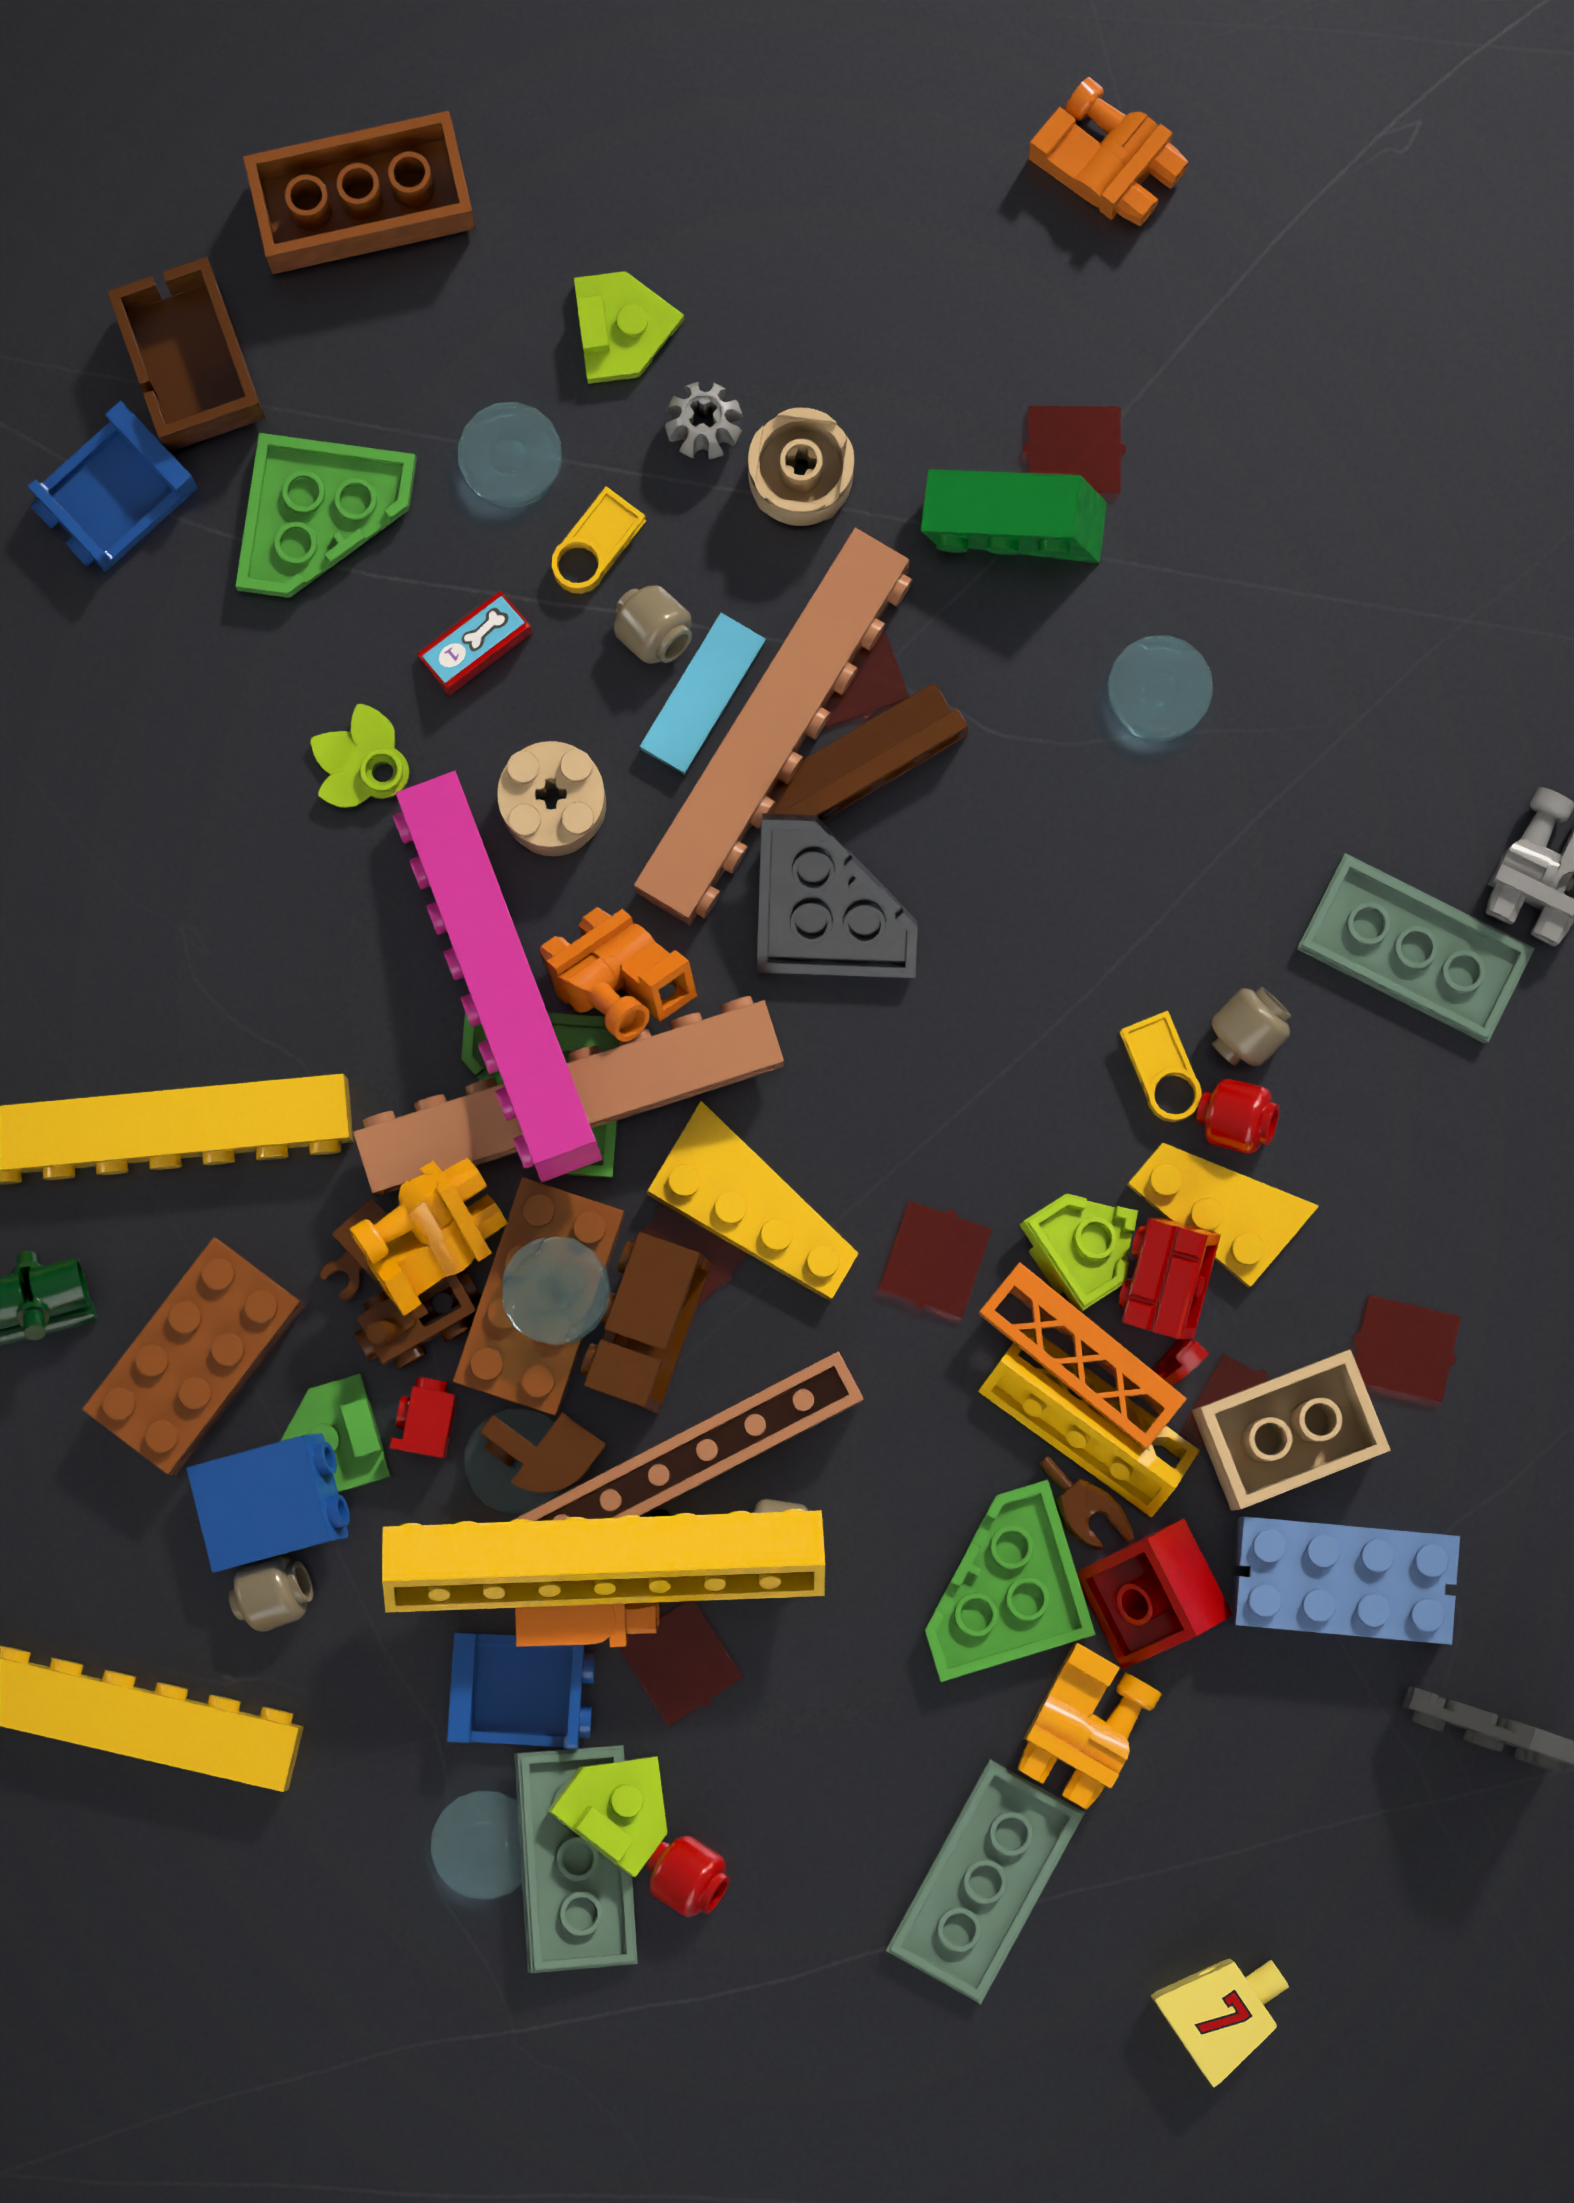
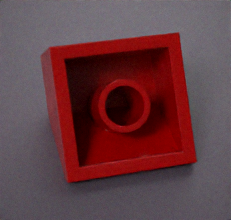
[1076,1519,1233,1670]

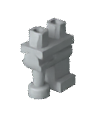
[1486,787,1574,946]

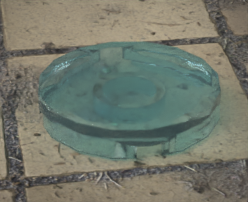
[458,402,562,508]
[1107,635,1213,741]
[502,1237,611,1346]
[464,1408,562,1514]
[431,1790,522,1900]

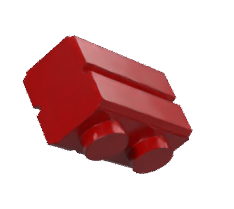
[1119,1218,1221,1339]

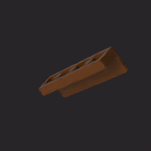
[769,684,968,822]

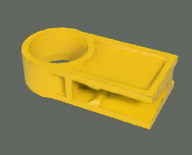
[552,486,646,594]
[1119,1011,1202,1122]

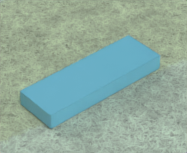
[640,613,766,776]

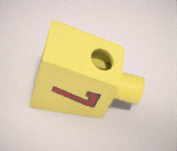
[1150,1958,1289,2088]

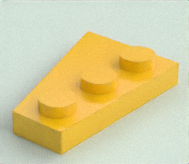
[1127,1143,1319,1288]

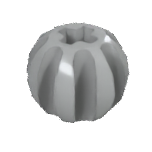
[664,381,743,460]

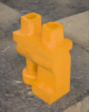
[349,1157,508,1316]
[1017,1643,1162,1810]

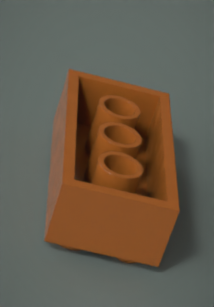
[243,111,476,274]
[453,1177,626,1418]
[82,1237,306,1476]

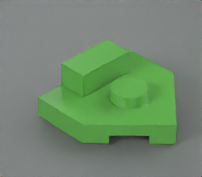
[280,1374,392,1492]

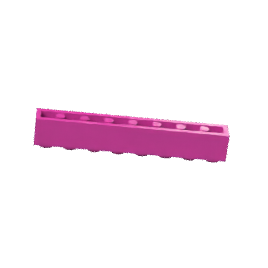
[393,771,603,1183]

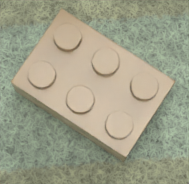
[1192,1349,1391,1511]

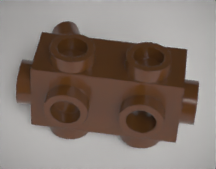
[354,1270,481,1369]

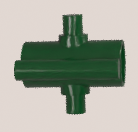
[0,1251,97,1346]

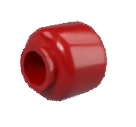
[1197,1079,1279,1153]
[646,1835,730,1917]

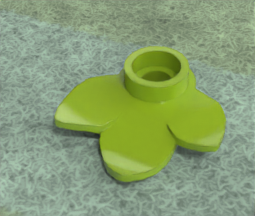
[310,704,409,808]

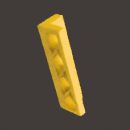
[978,1330,1200,1518]

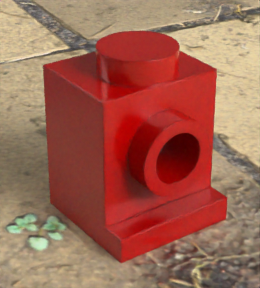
[390,1377,458,1459]

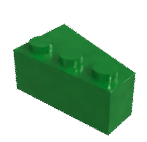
[921,469,1107,564]

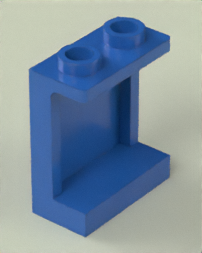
[28,400,198,572]
[186,1433,350,1573]
[447,1632,595,1749]

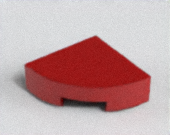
[1151,1339,1209,1386]

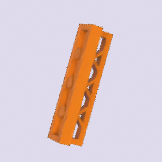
[978,1262,1187,1450]

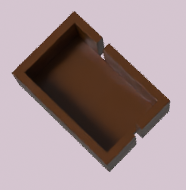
[107,257,266,452]
[581,1232,713,1414]

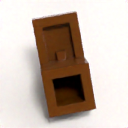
[480,1412,607,1494]

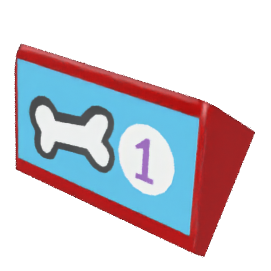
[417,591,532,696]

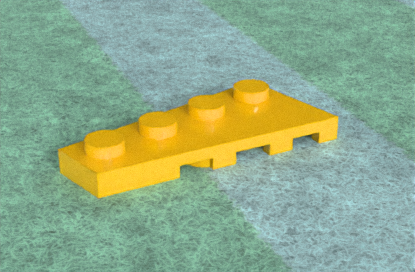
[646,1101,859,1302]

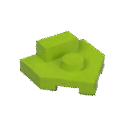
[574,271,685,384]
[1019,1193,1138,1312]
[547,1756,667,1877]

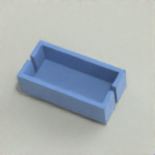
[1229,1517,1460,1645]

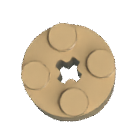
[748,408,854,526]
[497,741,606,857]

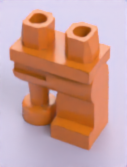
[1028,77,1189,226]
[539,907,697,1042]
[515,1602,660,1647]

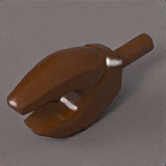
[1039,1456,1134,1550]

